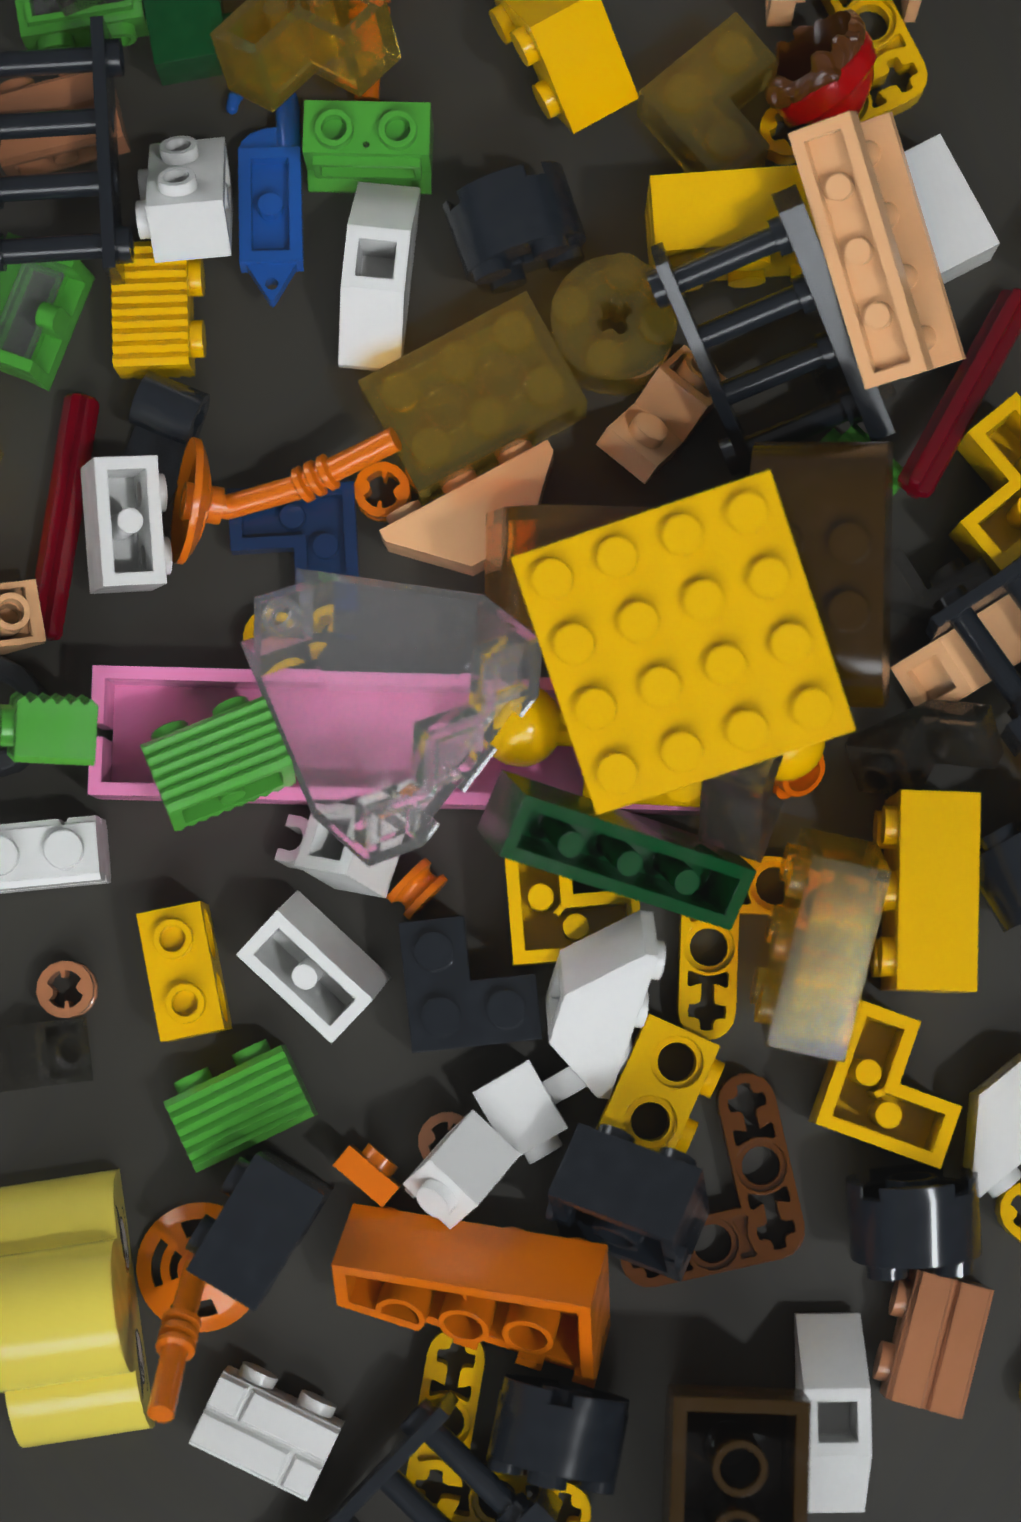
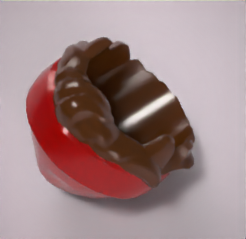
[765,9,877,125]

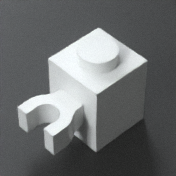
[274,805,405,898]
[473,1059,587,1164]
[403,1110,521,1229]

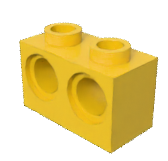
[136,901,233,1042]
[595,1013,725,1154]

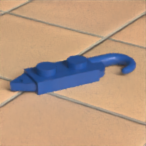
[226,73,304,307]

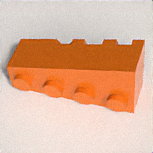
[331,1203,611,1388]

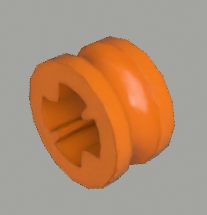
[354,462,411,522]
[387,857,448,920]

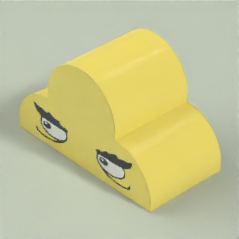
[0,1169,155,1448]

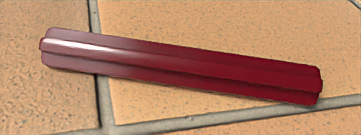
[897,287,1021,499]
[34,393,100,641]

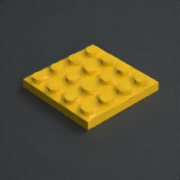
[510,470,856,816]

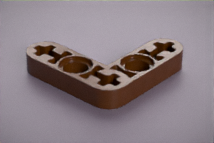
[620,1073,805,1287]

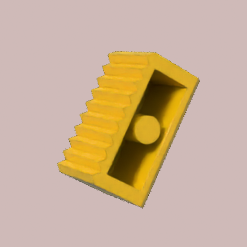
[111,241,206,380]

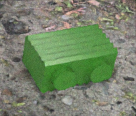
[0,691,98,766]
[140,696,296,831]
[164,1039,318,1173]

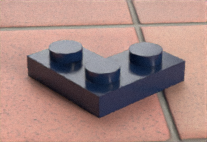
[227,481,362,614]

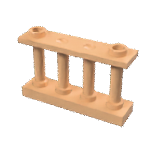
[788,111,966,390]

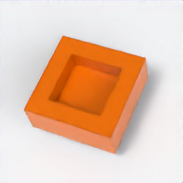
[333,1143,401,1208]

